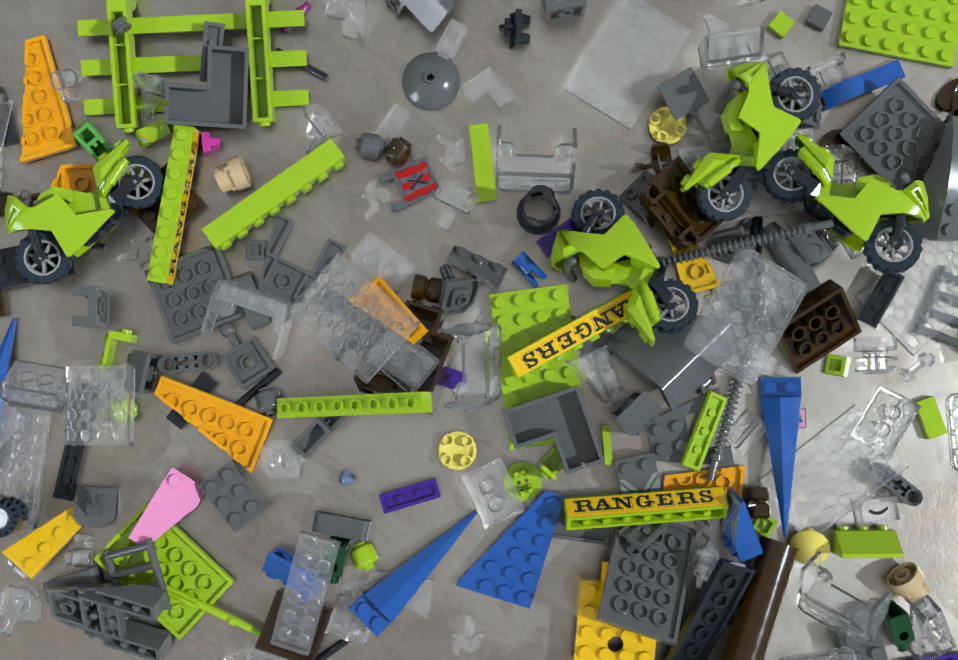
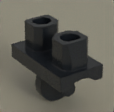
[499,9,530,49]

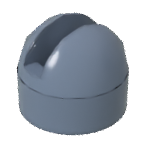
[339,469,356,487]

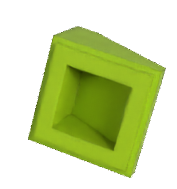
[824,354,850,377]

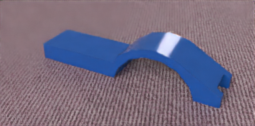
[820,59,906,112]

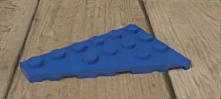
[456,489,565,609]

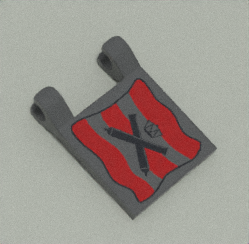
[379,156,442,212]

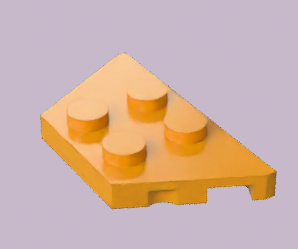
[50,164,97,193]

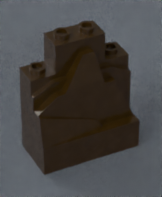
[353,300,455,415]

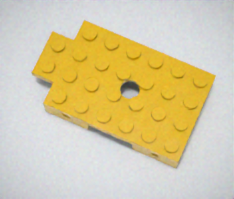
[571,561,656,660]

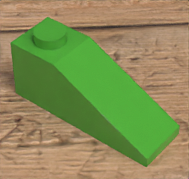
[72,118,114,162]

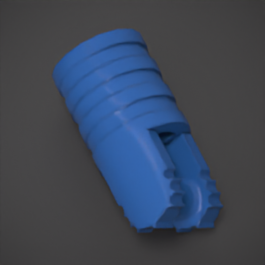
[511,251,547,288]

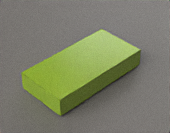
[913,396,948,440]
[600,424,613,465]

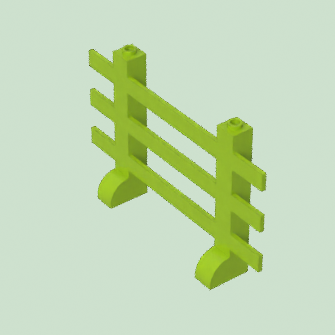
[77,0,310,133]

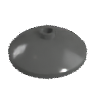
[402,52,460,111]

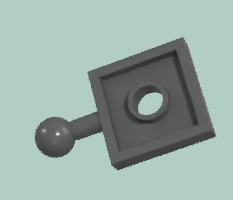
[219,322,276,390]

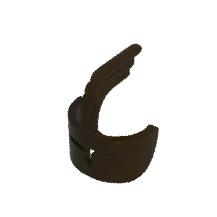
[633,142,672,175]

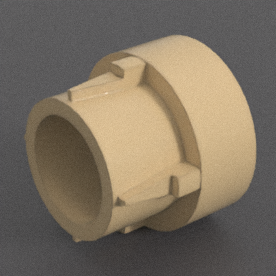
[213,155,252,193]
[887,562,931,605]

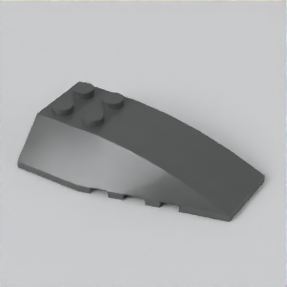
[911,115,958,240]

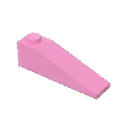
[128,468,205,544]

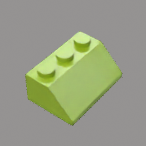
[830,524,904,558]

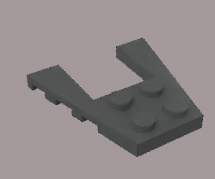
[258,213,346,308]
[646,388,735,466]

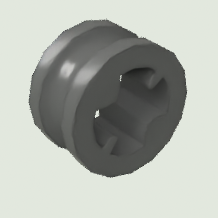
[111,16,132,36]

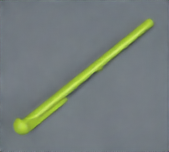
[150,577,262,637]

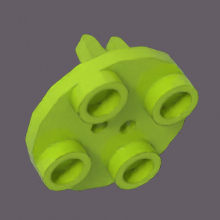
[503,462,542,501]

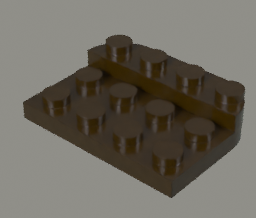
[638,156,722,250]

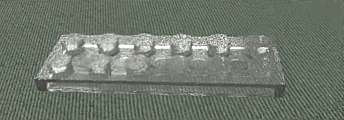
[270,530,341,656]

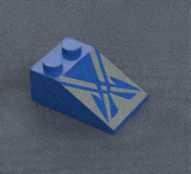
[722,486,763,563]

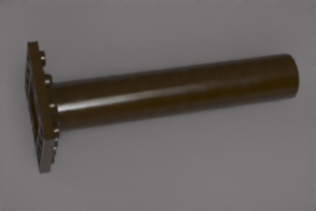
[720,536,799,660]

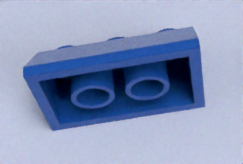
[262,546,327,598]

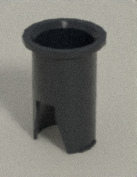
[517,185,561,235]

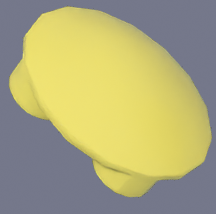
[648,106,688,144]
[438,431,477,470]
[790,527,830,565]

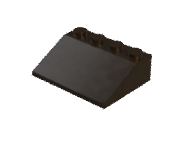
[764,279,862,374]

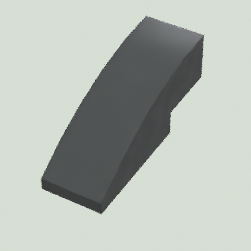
[291,416,348,459]

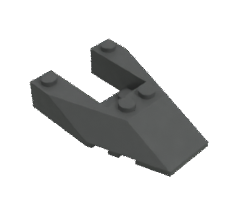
[47,583,172,660]

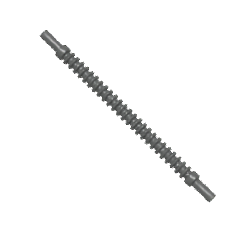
[661,219,834,266]
[706,291,767,481]

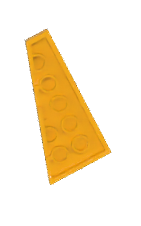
[20,35,79,164]
[154,375,274,474]

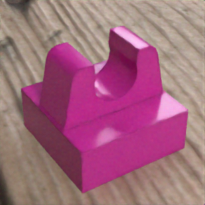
[200,132,220,156]

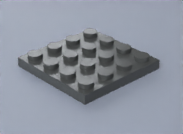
[144,244,246,344]

